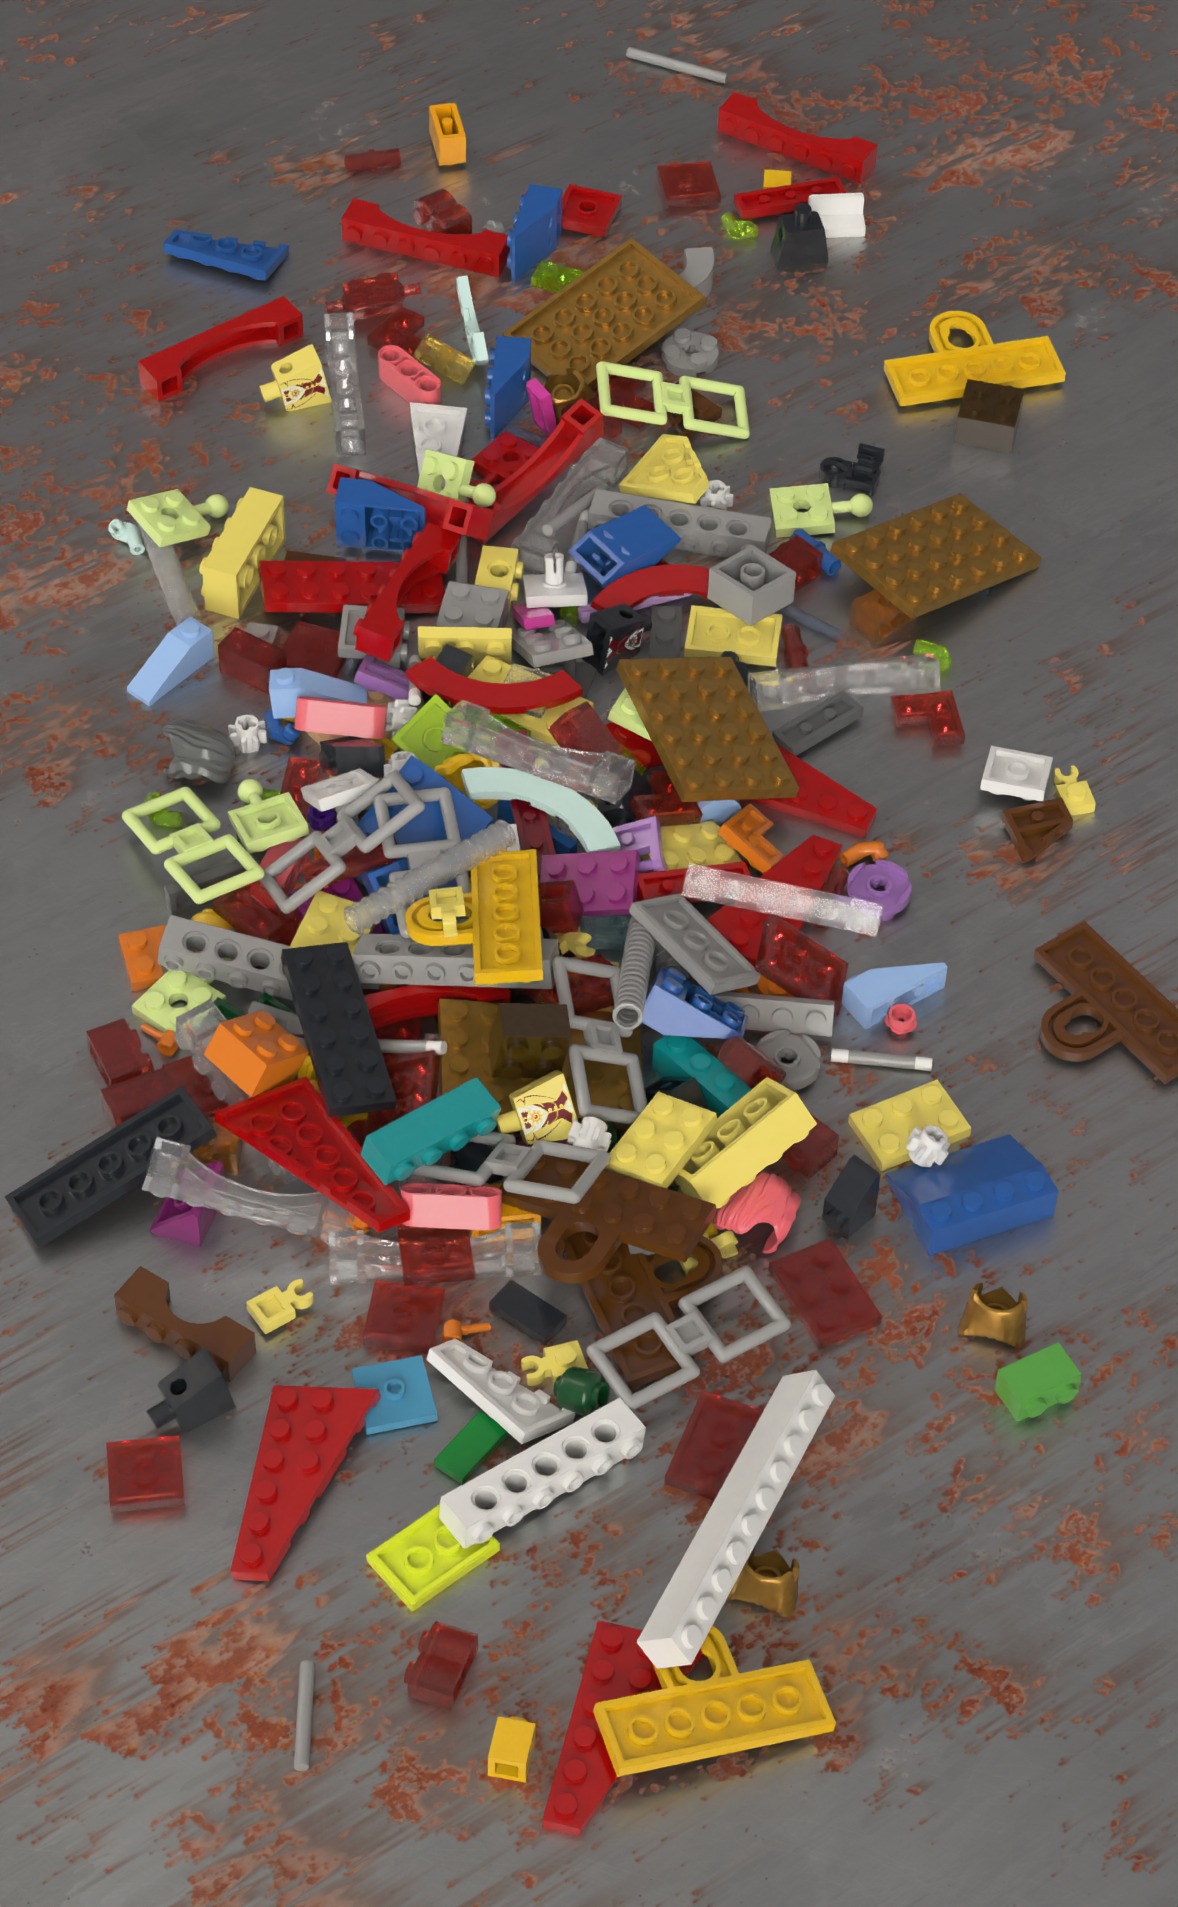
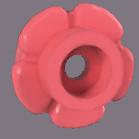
[884,1003,917,1034]

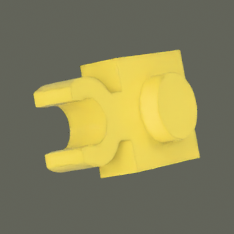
[1053,765,1096,816]
[246,1279,314,1334]
[521,1340,588,1386]

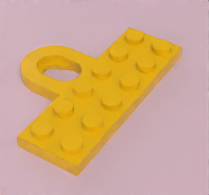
[883,311,1066,407]
[405,849,544,985]
[593,1625,836,1777]

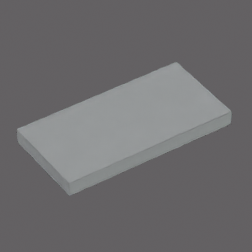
[629,893,761,995]

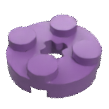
[846,860,912,921]

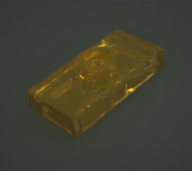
[413,333,475,385]

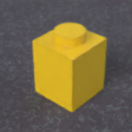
[488,1716,536,1783]

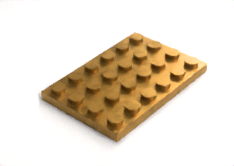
[502,238,706,389]
[830,493,1042,619]
[616,657,799,802]
[438,998,643,1129]

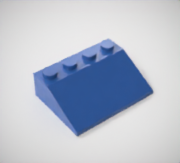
[341,755,494,886]
[885,1134,1058,1256]

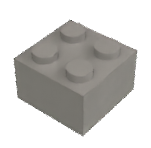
[707,545,796,626]
[435,581,509,628]

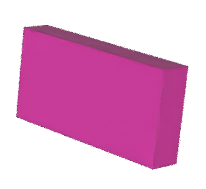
[526,377,557,437]
[512,604,555,630]

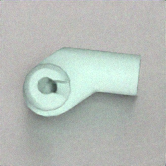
[108,519,145,555]

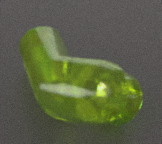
[721,212,759,239]
[913,639,952,671]
[145,792,183,828]

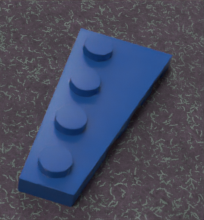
[164,230,289,281]

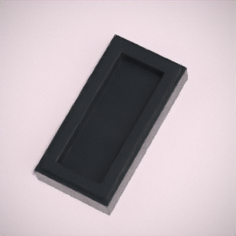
[489,1279,567,1345]

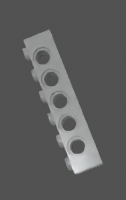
[588,489,772,558]
[158,915,293,1000]
[352,933,559,989]

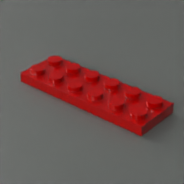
[258,560,445,614]

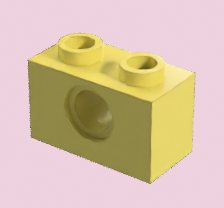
[474,545,524,613]

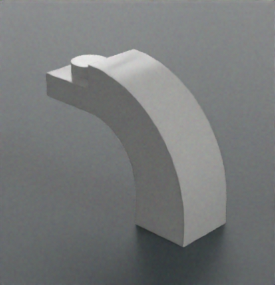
[679,247,714,299]

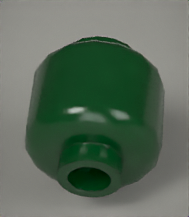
[553,1366,610,1416]

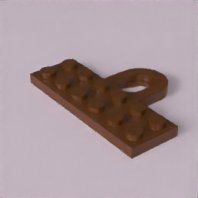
[1033,921,1178,1084]
[499,1145,717,1284]
[551,1219,723,1389]

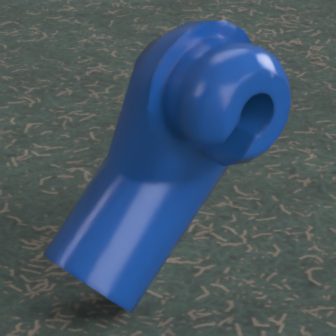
[263,710,301,745]

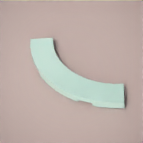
[456,275,489,366]
[461,767,621,853]

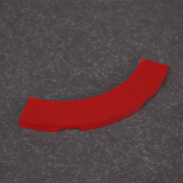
[590,564,711,611]
[406,656,582,715]

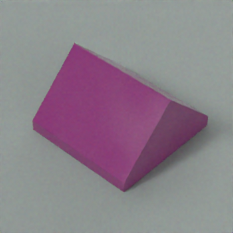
[150,1160,226,1247]

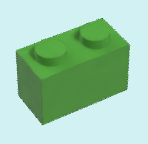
[994,1342,1082,1422]

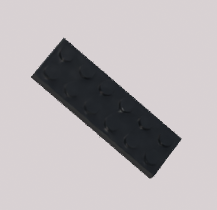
[281,942,397,1117]
[5,1086,217,1249]

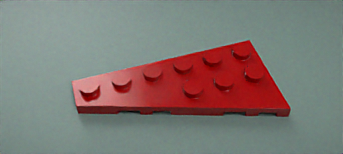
[744,744,877,839]
[707,835,843,978]
[215,1077,411,1232]
[230,1385,381,1581]
[542,1620,706,1836]

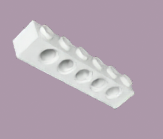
[439,1397,646,1549]

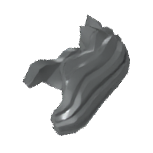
[162,719,236,783]

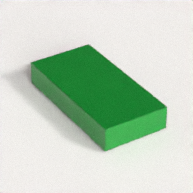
[434,1411,508,1485]

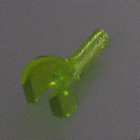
[560,606,579,626]

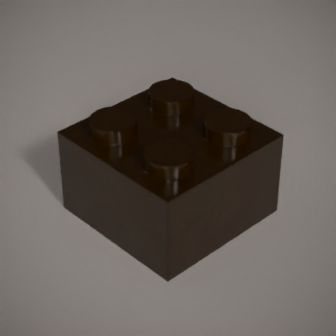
[954,379,1025,453]
[488,1003,572,1079]

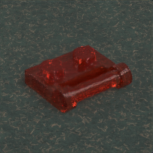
[212,880,301,941]

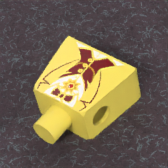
[259,344,332,411]
[496,1070,578,1144]

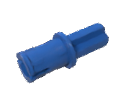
[790,529,842,576]

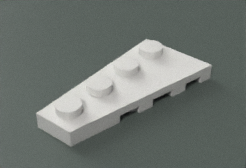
[410,402,467,490]
[426,1338,575,1444]

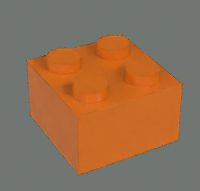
[203,1010,309,1097]

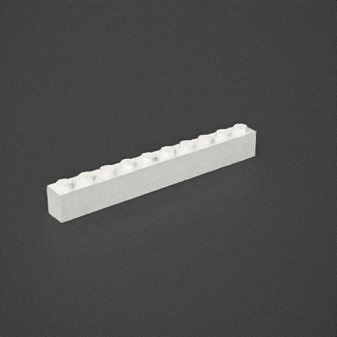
[637,1370,835,1669]

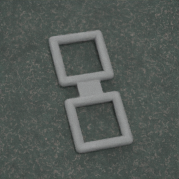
[260,771,425,914]
[373,787,471,938]
[552,956,648,1125]
[412,1131,611,1204]
[587,1266,791,1411]

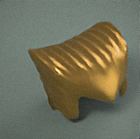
[544,367,597,425]
[958,1283,1027,1349]
[727,1546,799,1618]

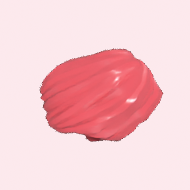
[713,1171,801,1255]

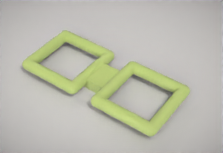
[596,361,750,439]
[122,787,265,904]

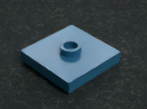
[352,1355,438,1435]

